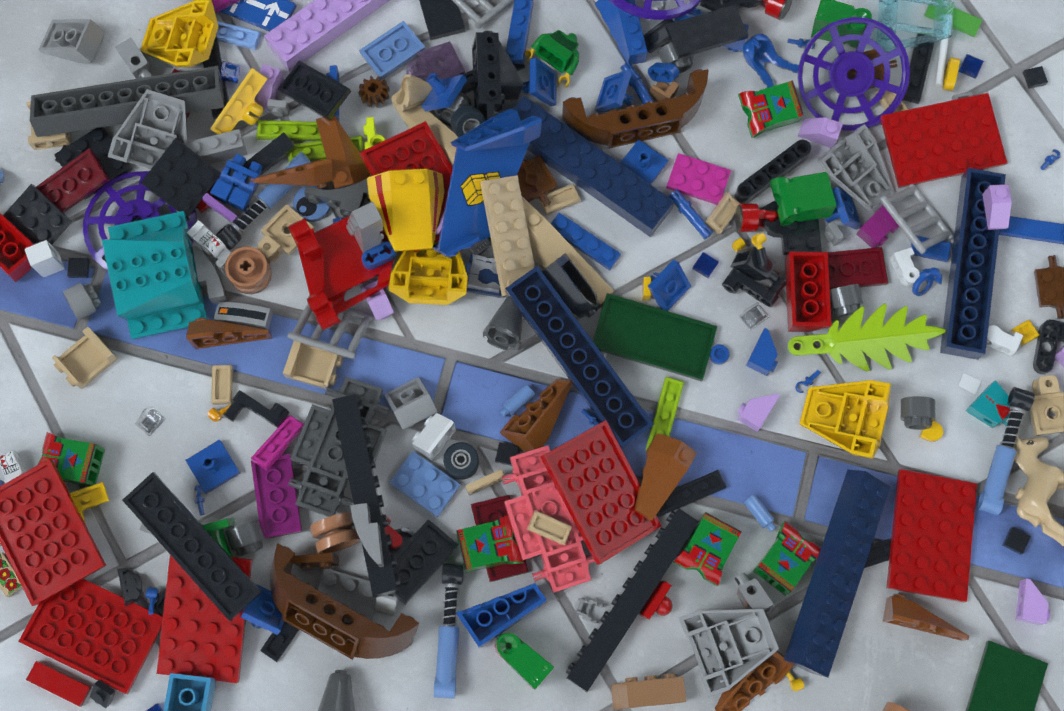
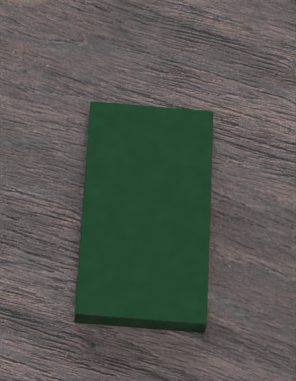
[593,293,717,382]
[966,641,1048,711]

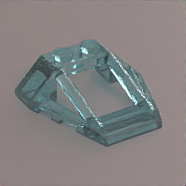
[876,0,954,52]

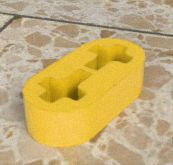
[942,57,960,91]

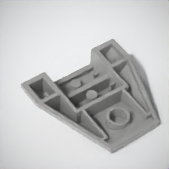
[108,89,187,169]
[818,124,896,214]
[679,609,779,698]

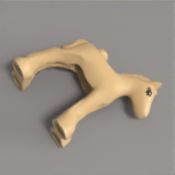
[1013,437,1064,546]

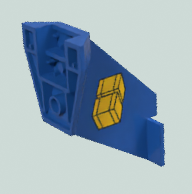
[433,109,542,257]

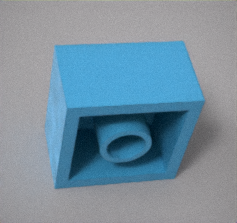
[163,673,216,711]

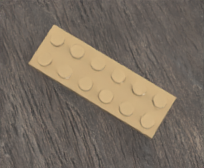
[480,175,535,296]

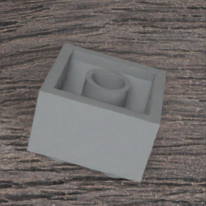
[384,377,438,430]

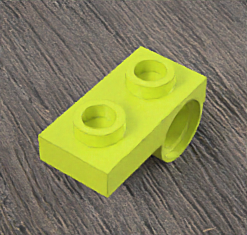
[363,117,385,149]

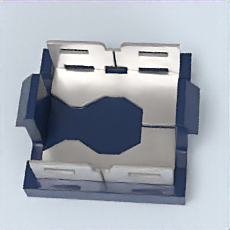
[465,254,502,298]

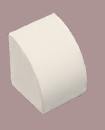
[375,594,399,616]

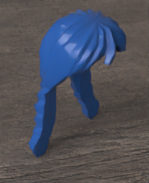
[743,34,799,88]

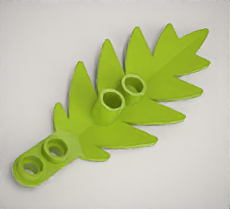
[788,303,946,372]

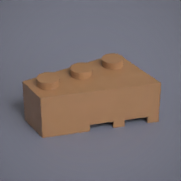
[611,673,686,710]

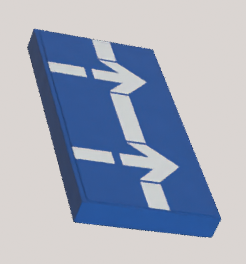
[220,0,297,32]

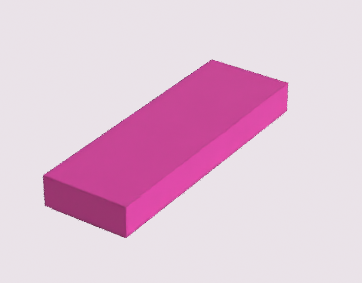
[251,415,304,471]

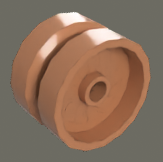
[225,246,272,295]
[310,512,360,554]

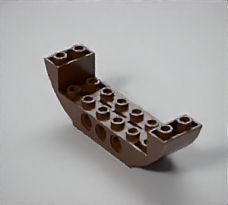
[562,69,709,149]
[270,543,419,660]

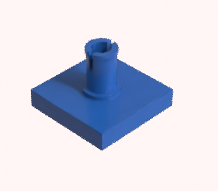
[522,58,556,107]
[594,70,633,113]
[421,73,467,112]
[620,139,669,184]
[825,187,862,230]
[648,259,691,311]
[185,439,240,494]
[241,583,284,635]

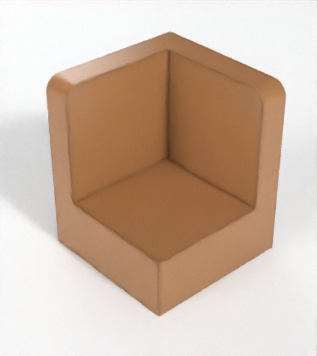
[649,81,679,101]

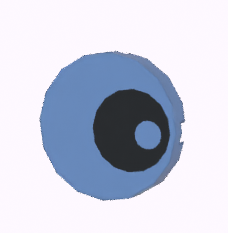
[293,186,331,222]

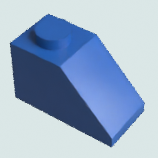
[746,328,778,376]

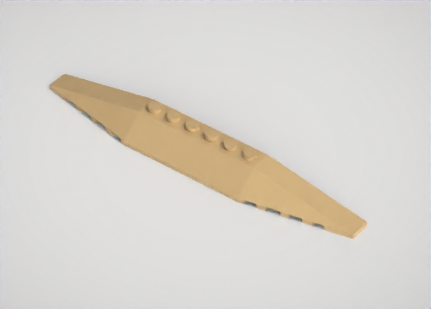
[392,103,614,305]

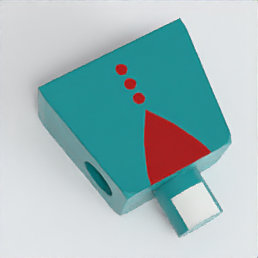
[965,381,1010,428]

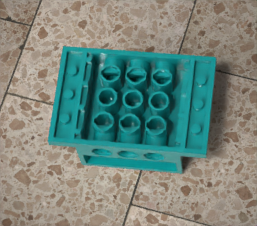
[102,211,208,340]

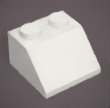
[412,413,456,461]

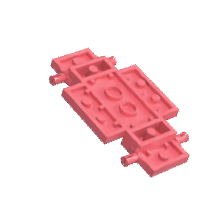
[502,445,595,593]

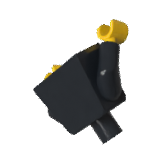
[730,233,780,282]

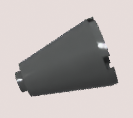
[483,296,523,350]
[318,670,355,711]

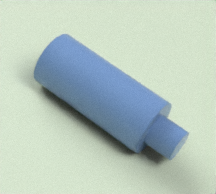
[499,385,535,418]
[743,494,777,532]

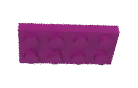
[251,454,302,539]

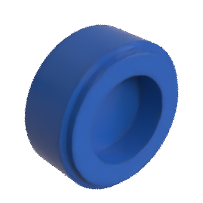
[709,344,729,365]

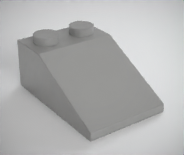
[39,19,105,63]

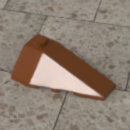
[316,115,371,189]
[250,158,333,188]
[186,318,272,349]
[500,379,572,452]
[635,433,697,521]
[883,594,969,641]
[715,650,794,711]

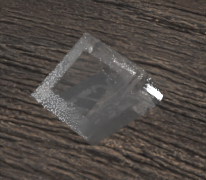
[740,302,769,330]
[135,407,166,436]

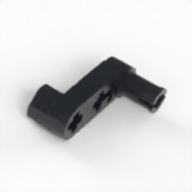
[722,269,787,307]
[223,390,290,428]

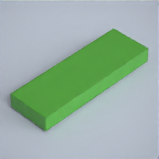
[924,0,982,37]

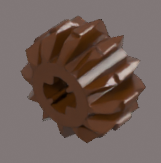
[358,76,390,108]

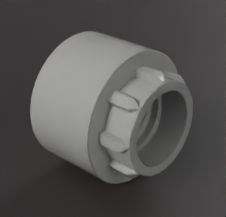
[62,283,101,320]

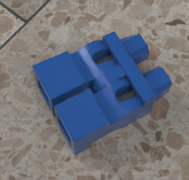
[210,154,262,212]

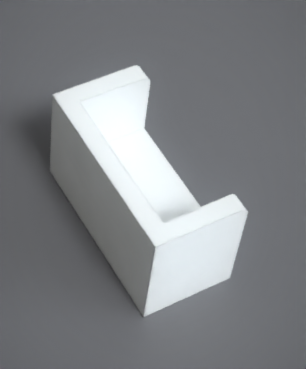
[25,240,65,278]

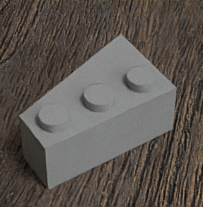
[346,202,384,253]

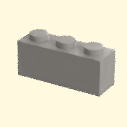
[187,129,247,164]

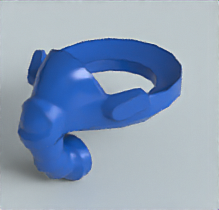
[912,267,942,296]

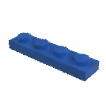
[506,0,534,64]
[551,213,621,271]

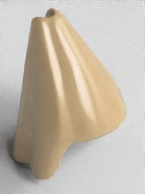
[391,74,432,112]

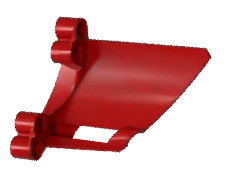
[288,216,394,331]

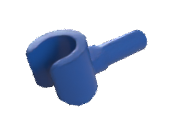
[146,586,159,615]

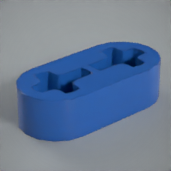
[648,62,679,83]
[362,242,396,270]

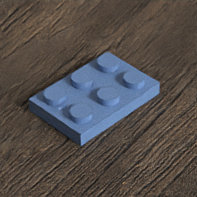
[359,21,425,80]
[389,451,461,518]

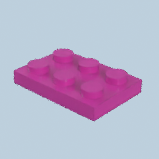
[666,153,731,205]

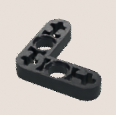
[1033,319,1064,374]

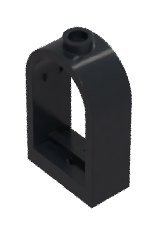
[542,253,599,318]

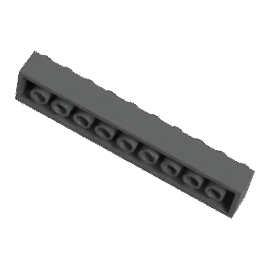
[29,66,224,137]

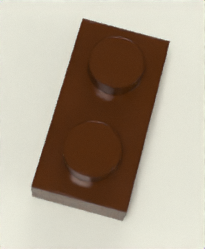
[293,553,339,571]

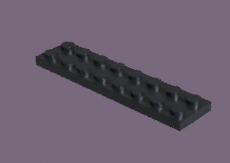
[122,472,262,621]

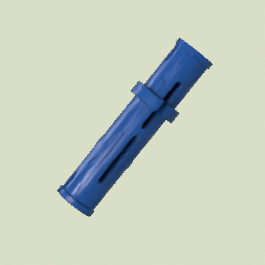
[620,62,654,105]
[668,189,713,240]

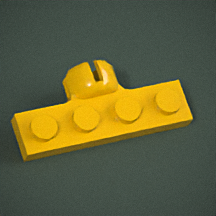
[210,68,268,134]
[70,482,110,524]

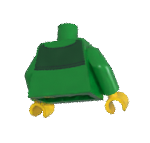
[524,30,579,88]

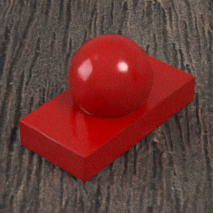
[639,581,673,620]

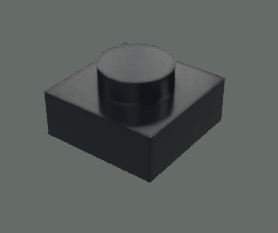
[90,680,116,708]

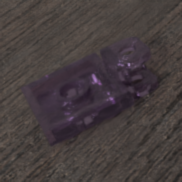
[406,41,465,82]

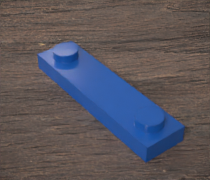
[999,216,1064,245]

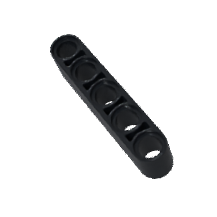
[735,139,811,203]

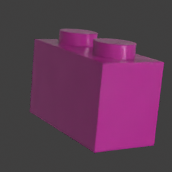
[856,205,899,248]

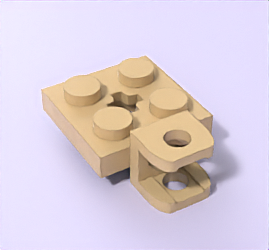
[257,204,315,263]
[1029,375,1064,436]

